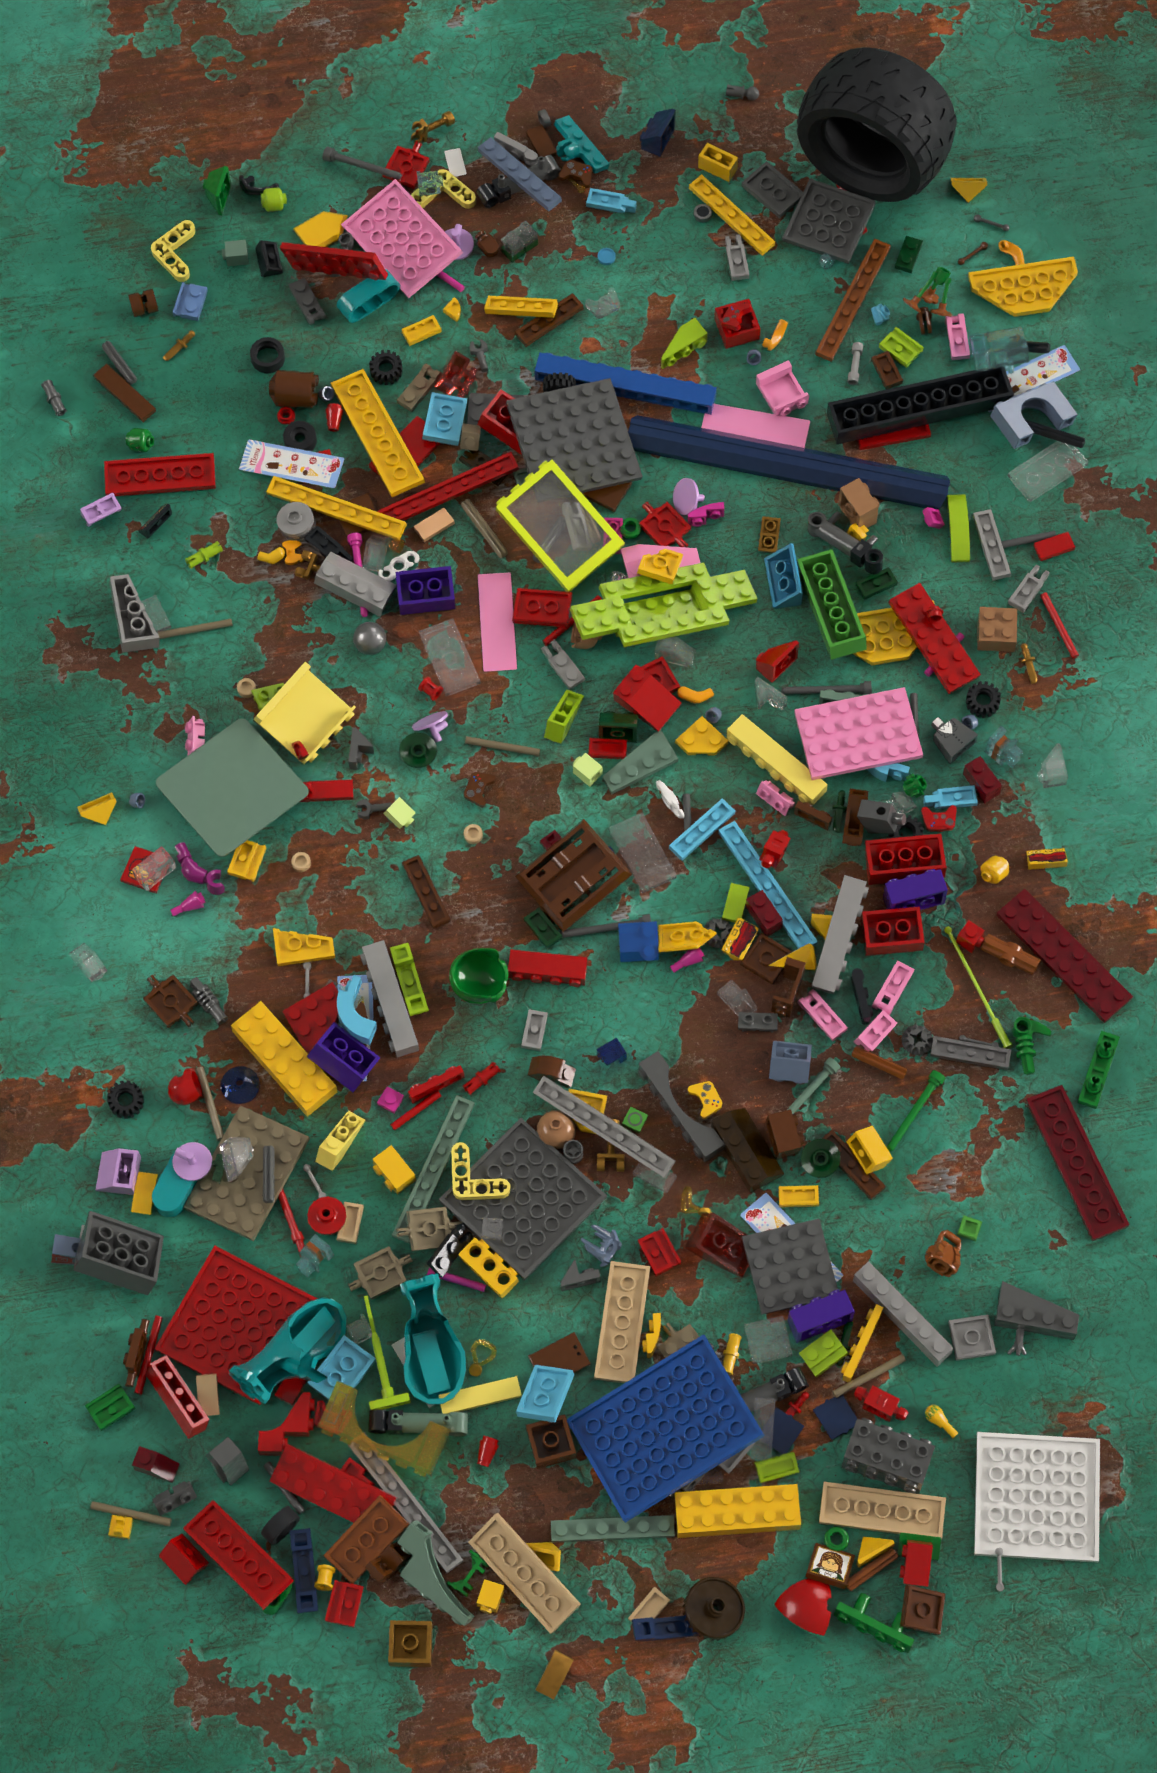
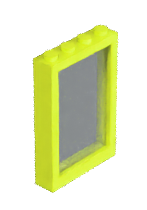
[496,460,625,592]

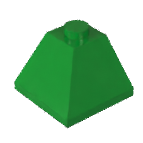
[203,166,232,216]

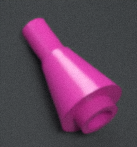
[170,891,206,916]
[670,947,705,973]

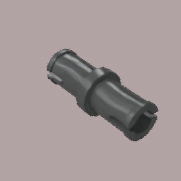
[41,380,67,416]

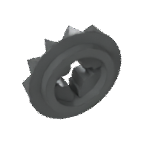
[704,918,732,948]
[902,1024,933,1055]

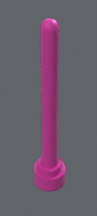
[347,533,368,617]

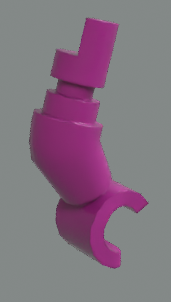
[175,842,225,895]

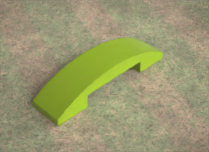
[947,494,970,562]
[390,943,429,1016]

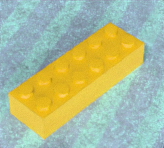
[231,1001,337,1117]
[674,1484,801,1538]

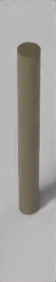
[158,619,233,639]
[465,736,540,756]
[196,1067,224,1141]
[832,1354,906,1398]
[90,1501,172,1527]

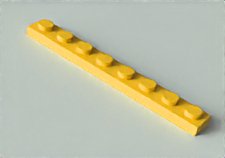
[266,476,407,541]

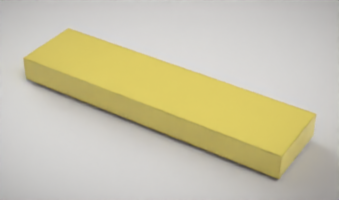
[438,1376,522,1414]

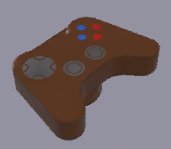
[559,160,592,188]
[464,772,496,808]

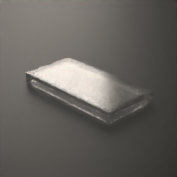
[1008,441,1088,502]
[418,618,481,696]
[608,812,677,894]

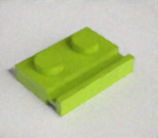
[879,327,924,368]
[799,1329,849,1377]

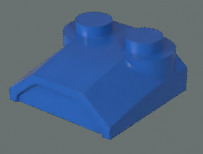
[618,921,659,962]

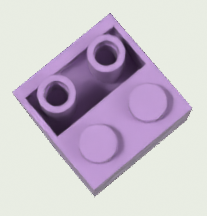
[96,1149,141,1195]

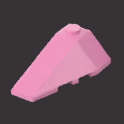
[620,544,700,578]

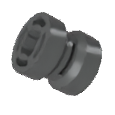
[563,1140,583,1164]

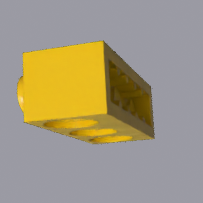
[458,1238,519,1299]

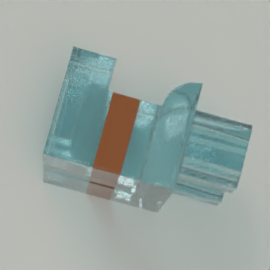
[985,726,1023,769]
[296,1234,334,1278]

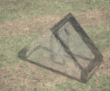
[362,535,390,572]

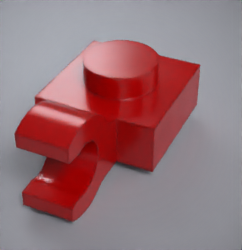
[341,1457,375,1486]

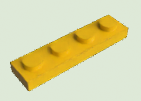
[484,295,558,318]
[841,1304,884,1382]

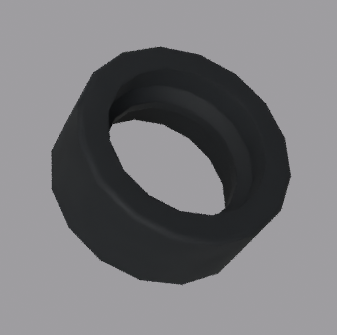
[250,337,285,374]
[261,1506,300,1545]

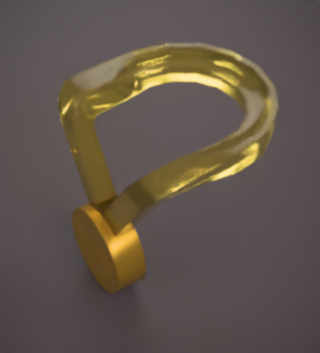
[681,1186,711,1216]
[469,1339,497,1376]

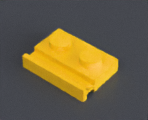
[227,840,267,882]

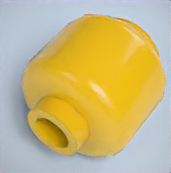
[981,856,1009,884]

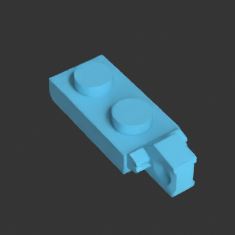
[586,188,637,213]
[923,785,978,809]

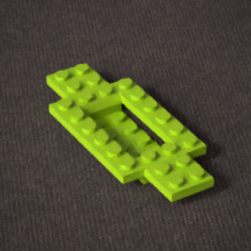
[570,562,758,647]

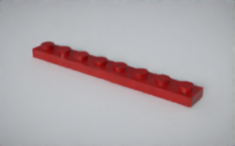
[377,452,519,521]

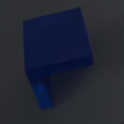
[597,1037,627,1066]

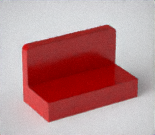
[159,1534,209,1585]

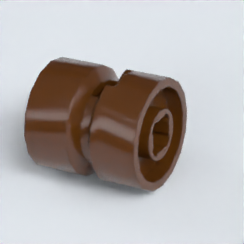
[128,289,159,317]

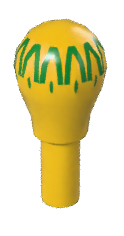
[925,1405,958,1438]

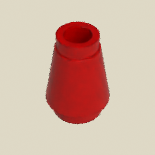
[325,403,343,432]
[477,1435,499,1467]

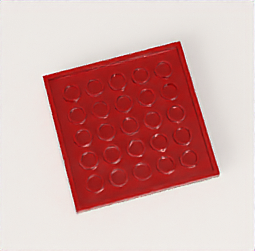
[154,1245,318,1405]

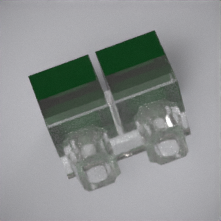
[501,221,538,263]

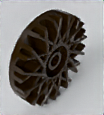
[682,1577,745,1641]

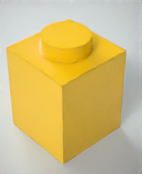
[476,1579,505,1614]

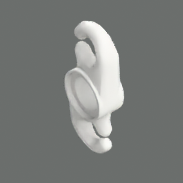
[378,551,420,581]
[656,780,684,819]

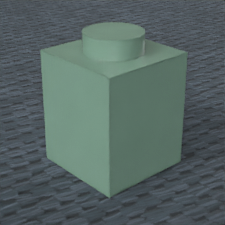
[222,240,249,266]

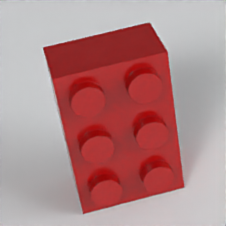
[861,907,925,956]

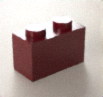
[963,756,1002,803]
[745,890,783,936]

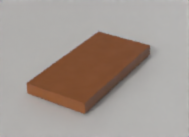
[323,1495,410,1584]

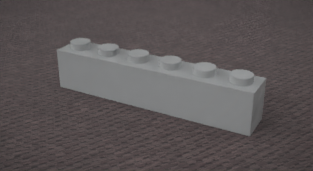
[811,875,869,994]
[360,940,419,1058]
[853,1261,953,1367]

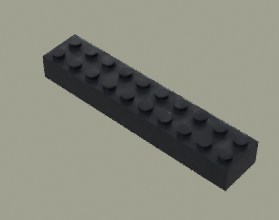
[827,364,1014,444]

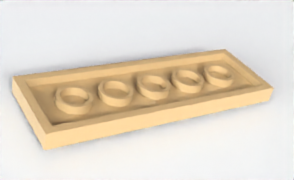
[594,1261,650,1383]
[819,1482,946,1539]
[468,1513,581,1634]

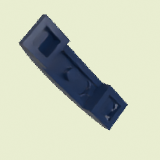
[290,1528,318,1614]
[632,1616,700,1641]

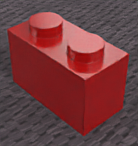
[899,1540,933,1587]

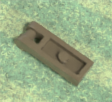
[397,363,442,412]

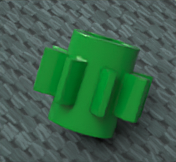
[903,774,927,798]

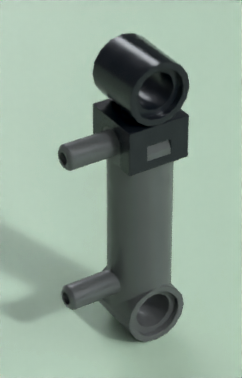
[476,155,561,208]
[808,511,883,574]
[741,1367,809,1412]

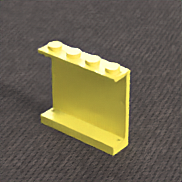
[253,662,356,765]

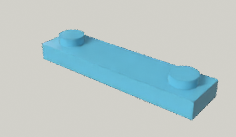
[668,798,736,861]

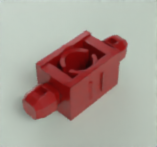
[759,830,791,869]
[854,1385,909,1422]

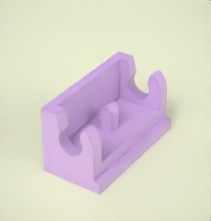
[80,493,122,527]

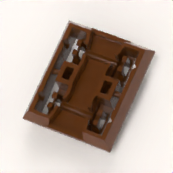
[515,819,633,932]

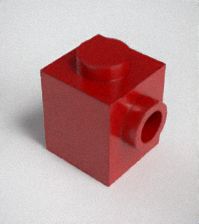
[956,920,985,953]

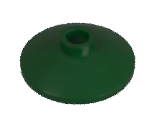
[399,733,437,768]
[801,1139,841,1178]

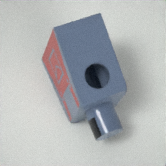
[51,1234,81,1265]

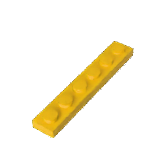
[689,175,775,256]

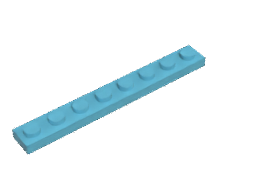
[718,820,818,949]

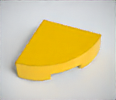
[443,297,461,322]

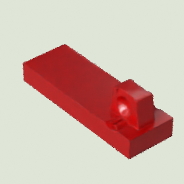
[300,779,354,802]

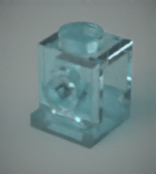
[416,171,443,196]

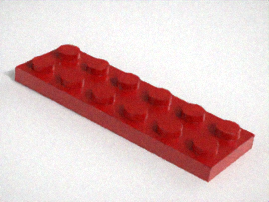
[280,242,388,280]
[104,453,216,496]
[888,583,981,694]
[269,1444,397,1523]
[183,1500,294,1610]

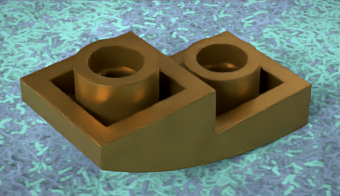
[758,516,781,553]
[535,1650,574,1700]

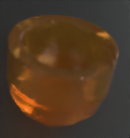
[389,538,405,554]

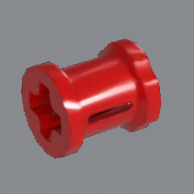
[418,677,443,701]

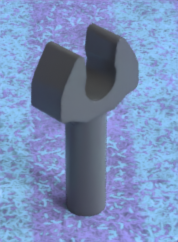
[469,339,488,372]
[356,799,392,819]

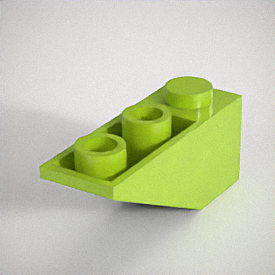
[661,318,708,369]

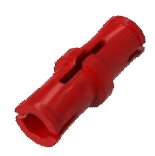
[462,1062,501,1095]

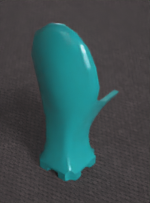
[400,1273,466,1405]
[229,1297,346,1404]

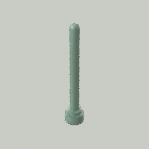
[787,1057,841,1114]

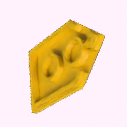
[293,211,348,247]
[658,921,716,953]

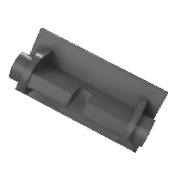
[738,1012,778,1033]
[152,1481,197,1516]

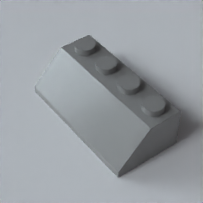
[314,552,397,617]

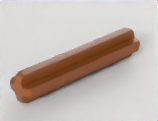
[852,1046,907,1079]
[846,1548,898,1591]

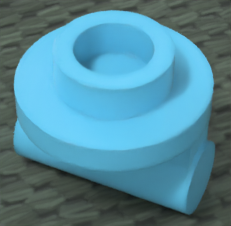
[871,304,890,326]

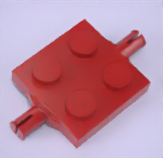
[382,141,430,189]
[639,502,691,548]

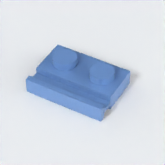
[172,282,208,321]

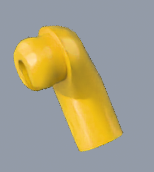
[257,547,285,564]

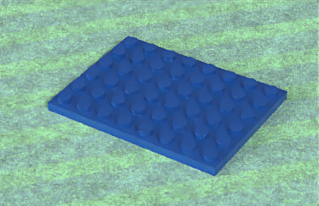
[567,1334,765,1523]

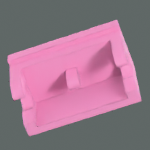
[854,1010,897,1052]

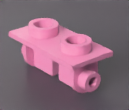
[185,716,205,755]
[756,780,795,816]

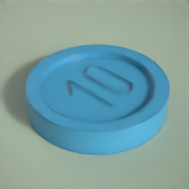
[598,248,615,265]

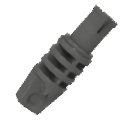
[190,977,228,1025]

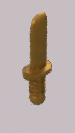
[163,330,195,361]
[1020,643,1037,684]

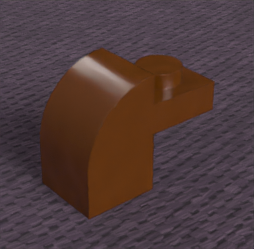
[528,1055,576,1088]
[365,1541,412,1583]

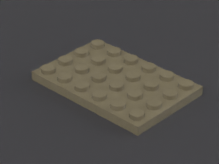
[184,1105,310,1241]

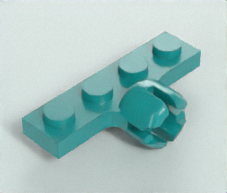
[554,115,610,174]

